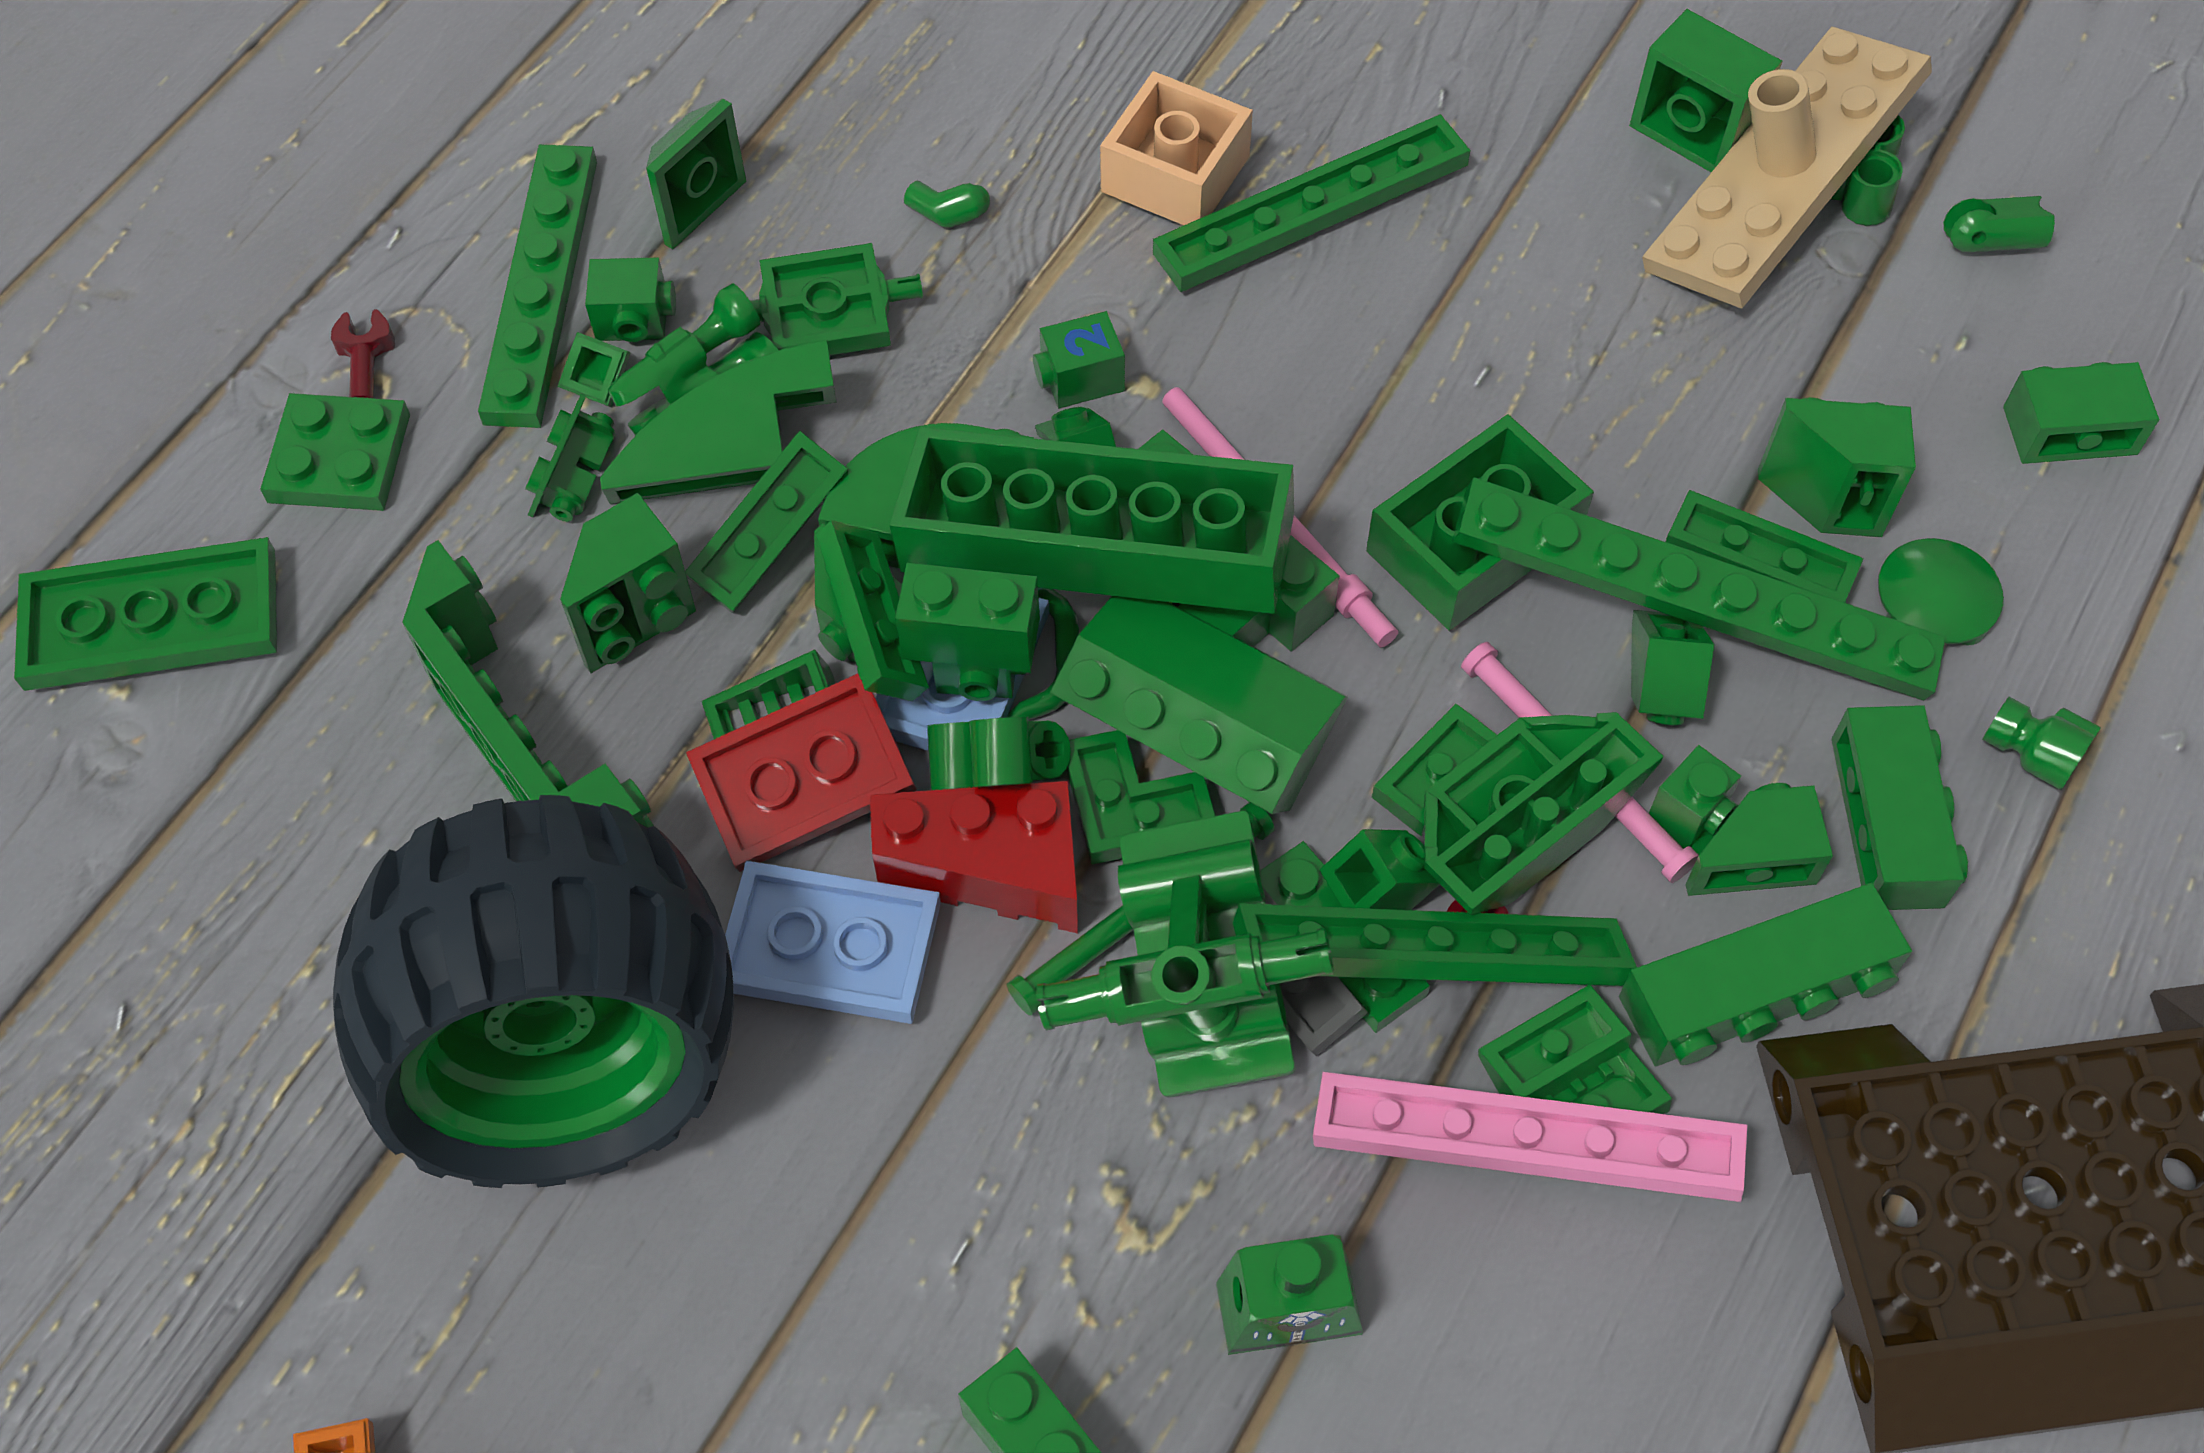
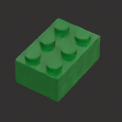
[1366,414,1594,631]

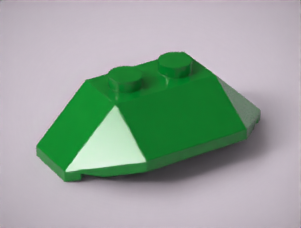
[1424,712,1664,915]

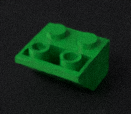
[1758,397,1916,537]
[560,493,696,673]

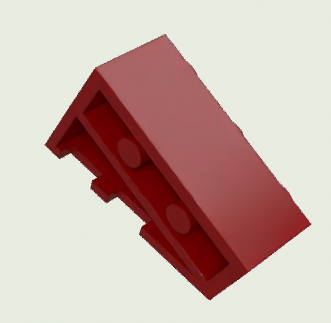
[870,781,1078,934]

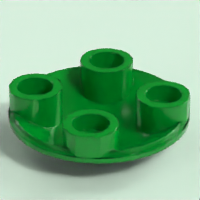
[1878,538,2004,645]

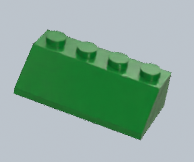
[1050,596,1348,814]

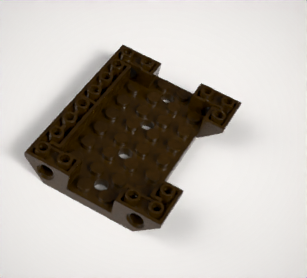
[1756,984,2204,1453]

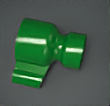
[1982,696,2101,790]

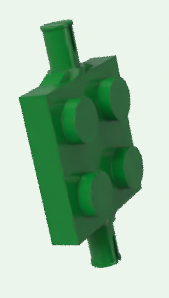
[750,243,923,355]

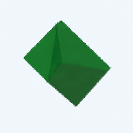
[646,99,747,250]

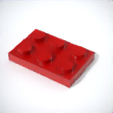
[686,673,917,872]

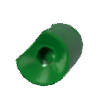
[1943,196,2055,252]

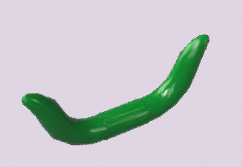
[1007,589,1080,720]

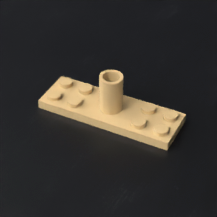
[1642,26,1932,309]

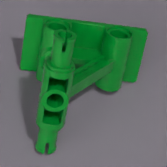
[1036,811,1334,1098]

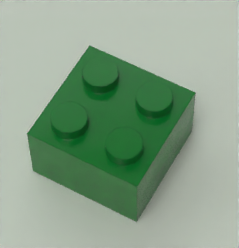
[1629,9,1783,172]

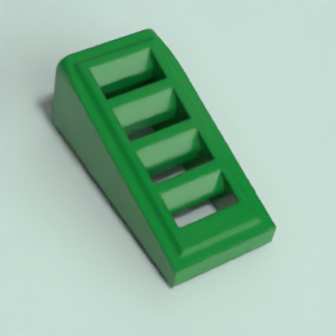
[701,649,836,739]

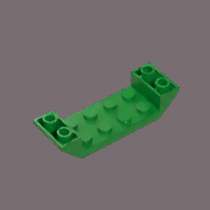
[402,540,654,828]

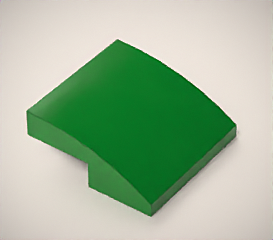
[1478,984,1672,1114]

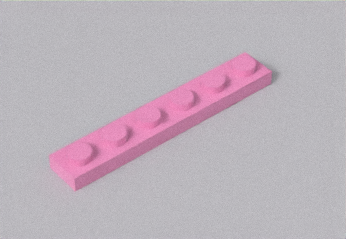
[1313,1072,1747,1202]

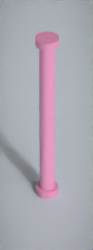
[1461,642,1699,883]

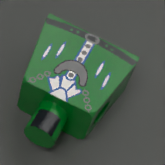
[1216,1234,1363,1355]

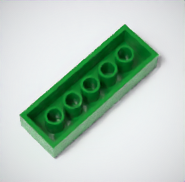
[889,427,1294,614]

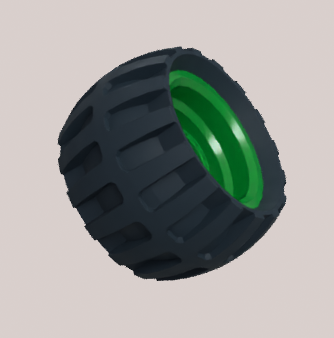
[333,795,734,1188]

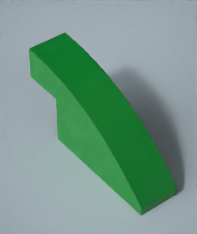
[600,340,837,504]

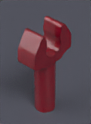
[331,309,395,398]

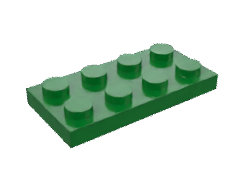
[14,537,277,691]

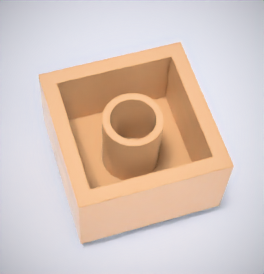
[1100,71,1253,225]

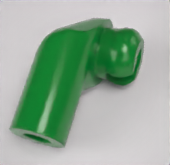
[904,180,990,228]

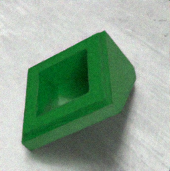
[557,332,631,407]

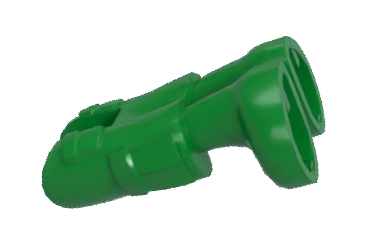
[608,283,778,436]

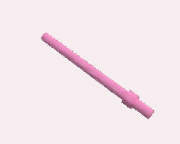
[1162,387,1398,648]

